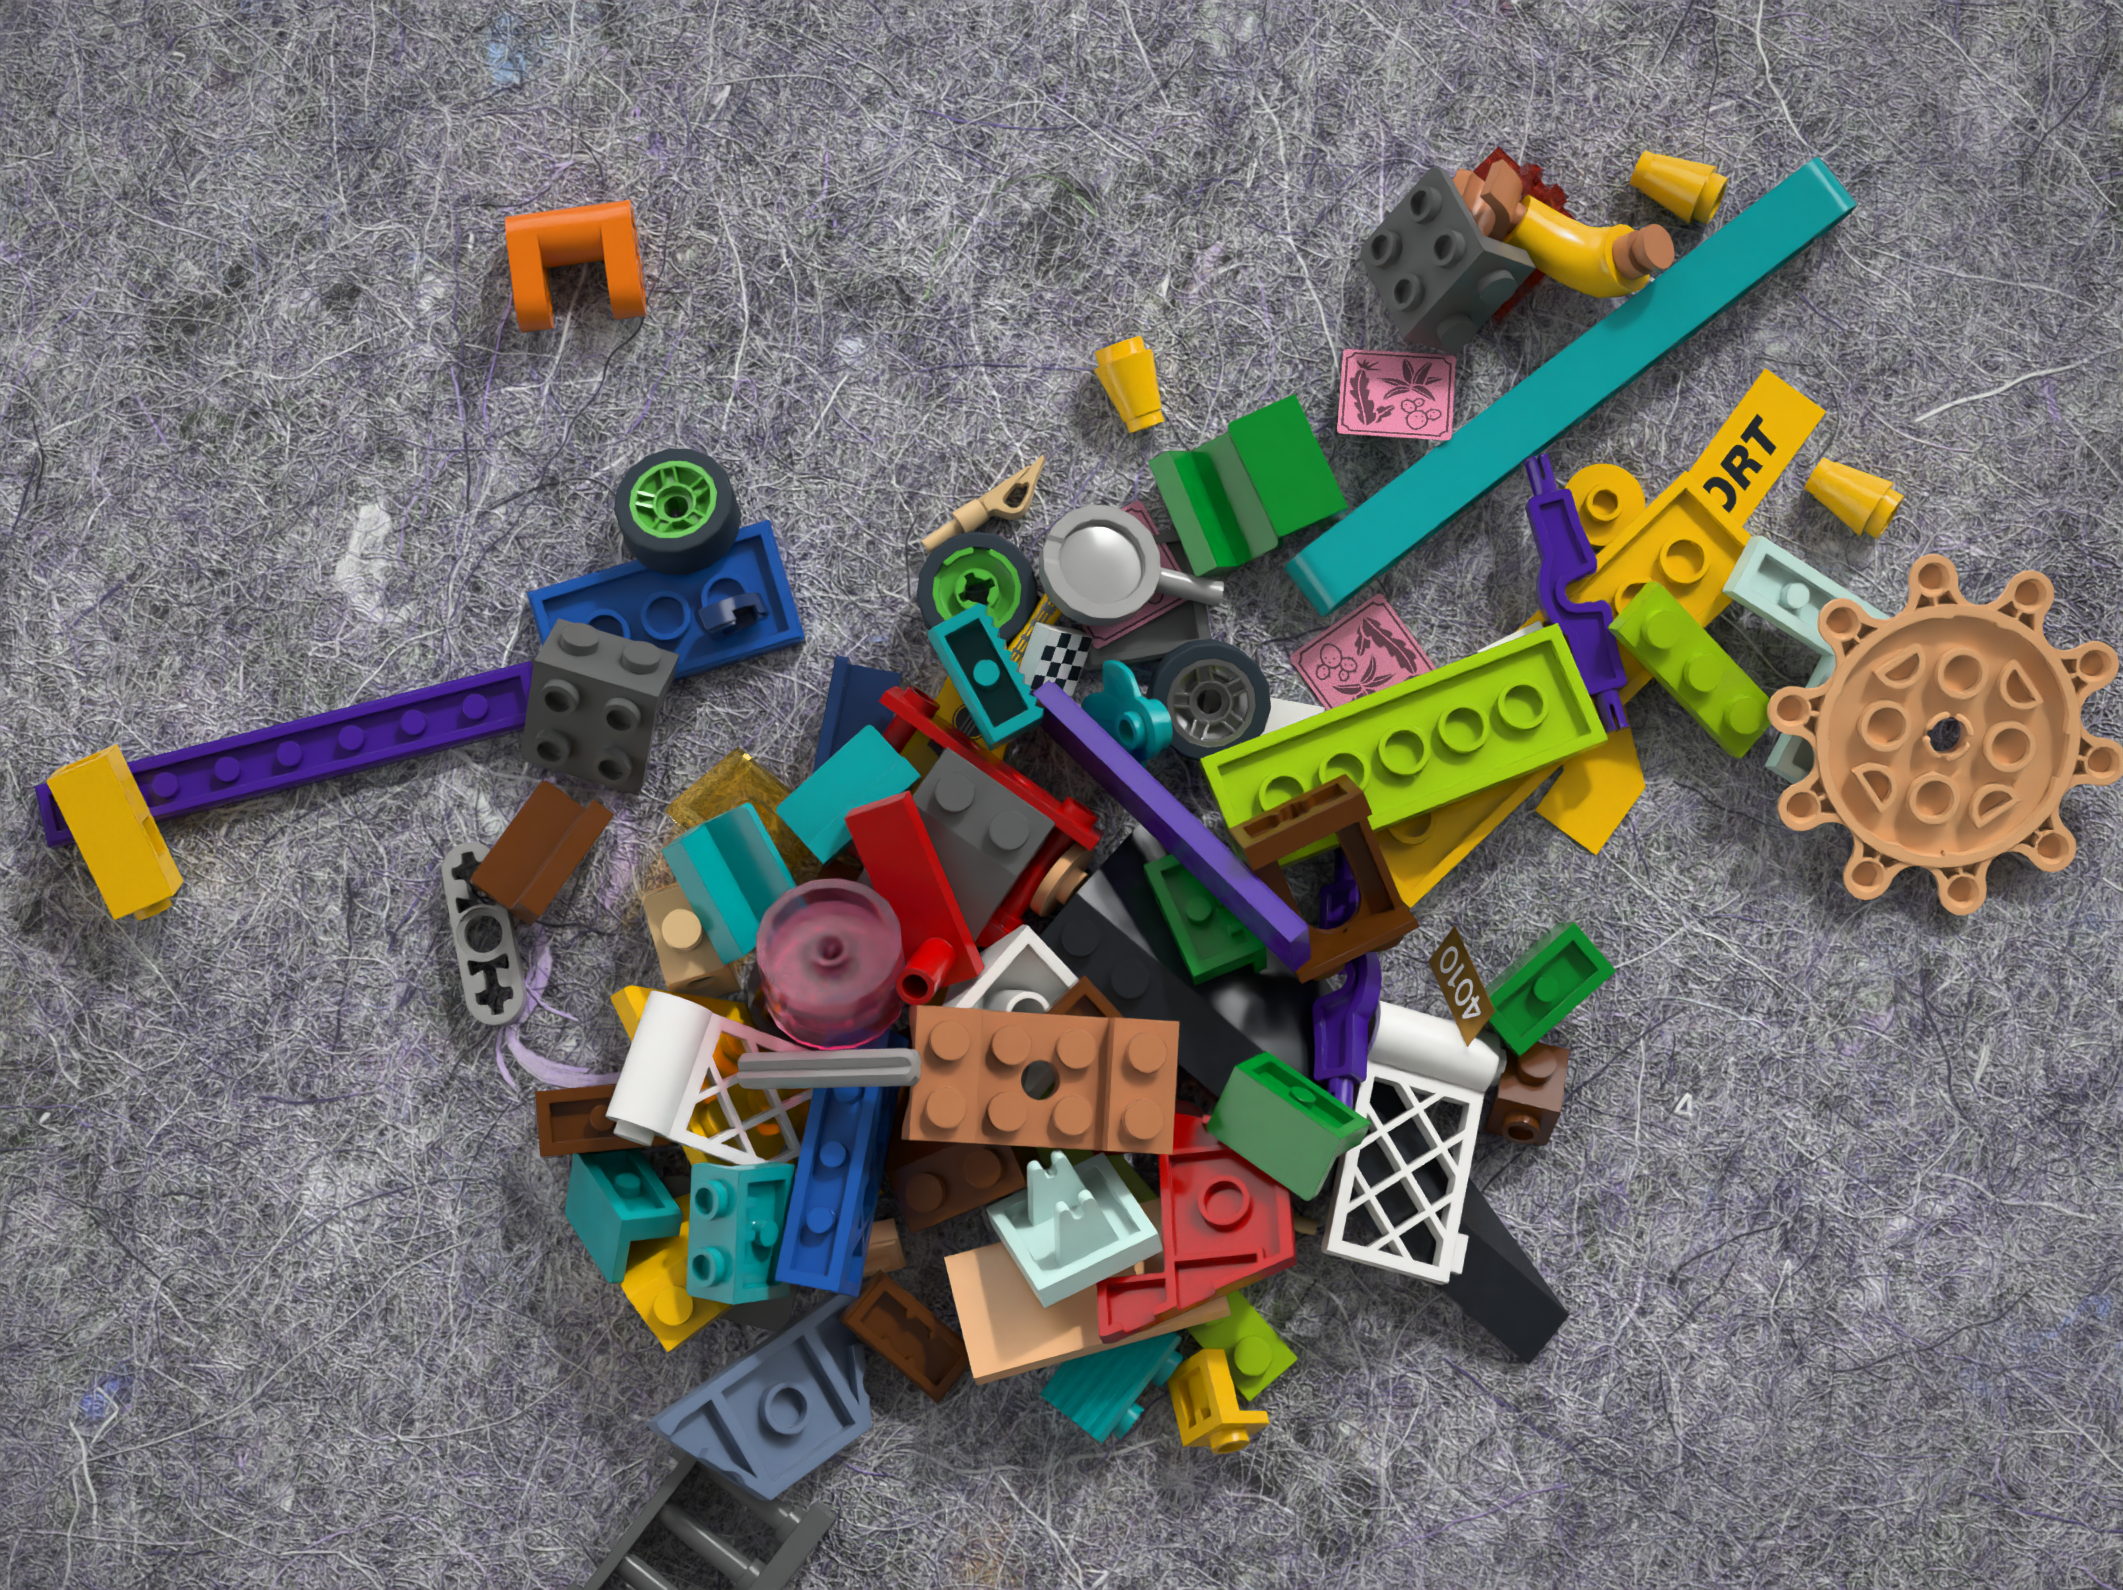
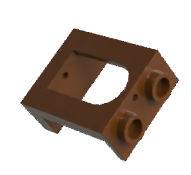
[1228,774,1419,983]

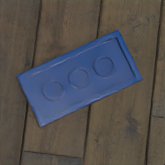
[527,520,807,683]

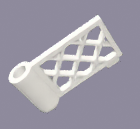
[605,990,813,1177]
[1320,1000,1507,1285]

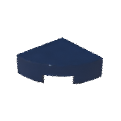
[698,592,770,642]

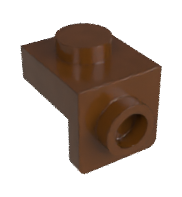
[1485,1042,1570,1146]

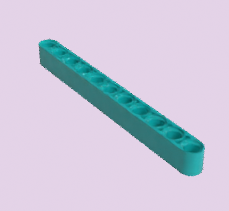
[1283,156,1858,618]

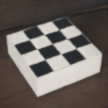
[1019,622,1094,696]

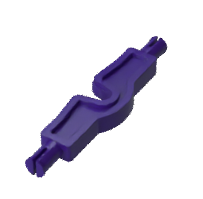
[1523,454,1629,734]
[1312,847,1382,1109]

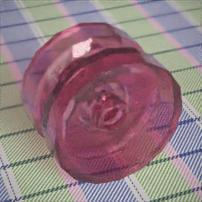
[756,878,906,1051]

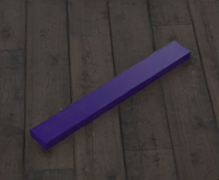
[34,661,533,850]

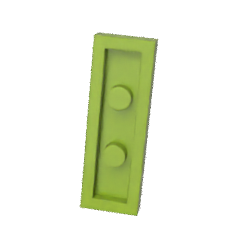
[1607,581,1771,759]

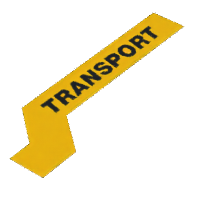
[1534,368,1826,855]

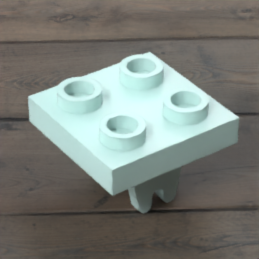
[986,1149,1163,1308]

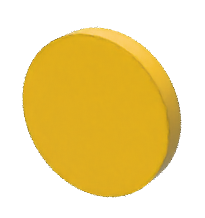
[1564,464,1645,548]

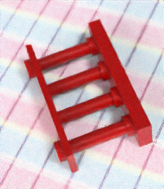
[846,685,1105,949]

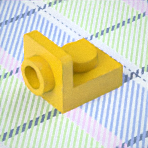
[1167,1349,1270,1454]

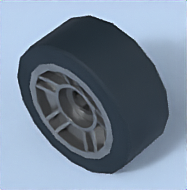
[1146,639,1271,761]

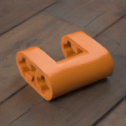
[505,200,647,333]

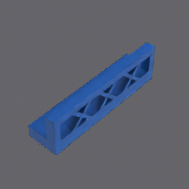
[775,1019,910,1298]

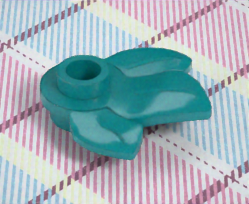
[1081,660,1173,769]

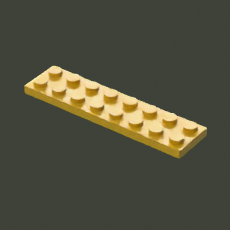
[1374,471,1751,910]

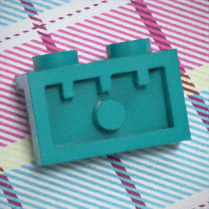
[686,1162,795,1305]

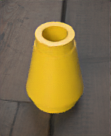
[1630,150,1729,225]
[1094,336,1165,434]
[1804,457,1905,540]

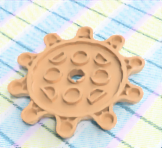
[1767,554,2123,915]

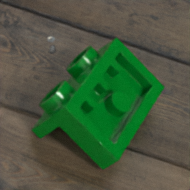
[1143,853,1268,985]

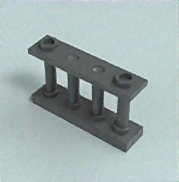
[566,1447,838,1590]

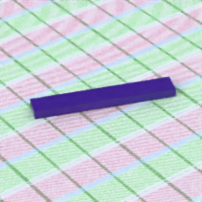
[1032,680,1311,973]

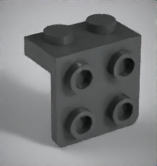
[1361,167,1536,355]
[521,618,680,793]

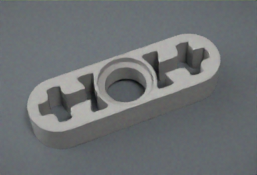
[442,842,528,1027]

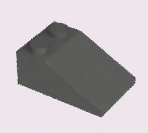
[837,747,1056,959]

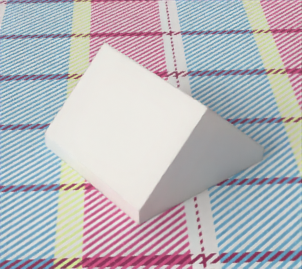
[942,925,1078,1100]

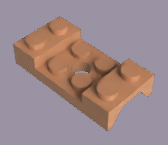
[902,1005,1179,1155]

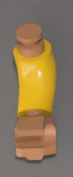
[1452,159,1675,299]

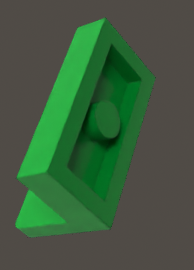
[1227,394,1348,539]
[1148,432,1283,577]
[1485,922,1616,1056]
[1207,1051,1371,1201]

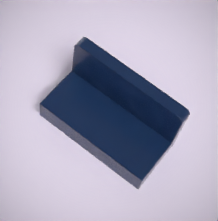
[812,655,903,774]

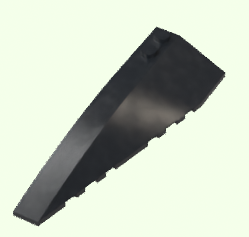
[1039,823,1569,1365]

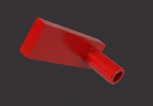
[844,790,985,1005]

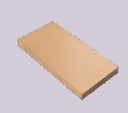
[944,1198,1231,1385]

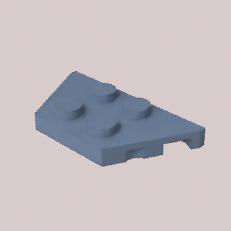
[646,1292,872,1501]

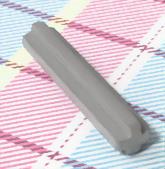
[737,1048,922,1090]

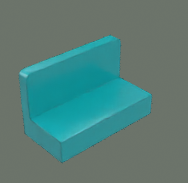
[776,725,922,868]
[661,802,811,965]
[565,1148,683,1284]

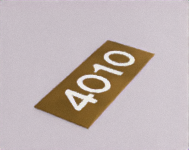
[1428,926,1495,1047]

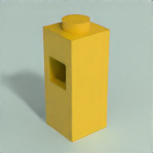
[46,744,183,921]

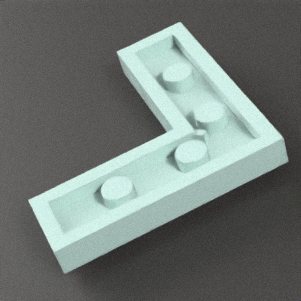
[1722,536,1891,784]

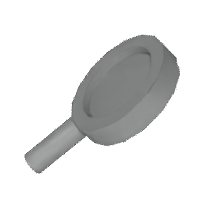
[1039,505,1224,627]

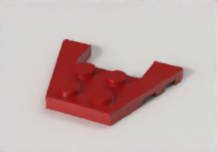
[1091,1113,1297,1344]

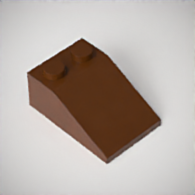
[885,1026,1045,1234]

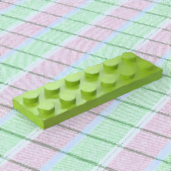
[1199,623,1608,869]

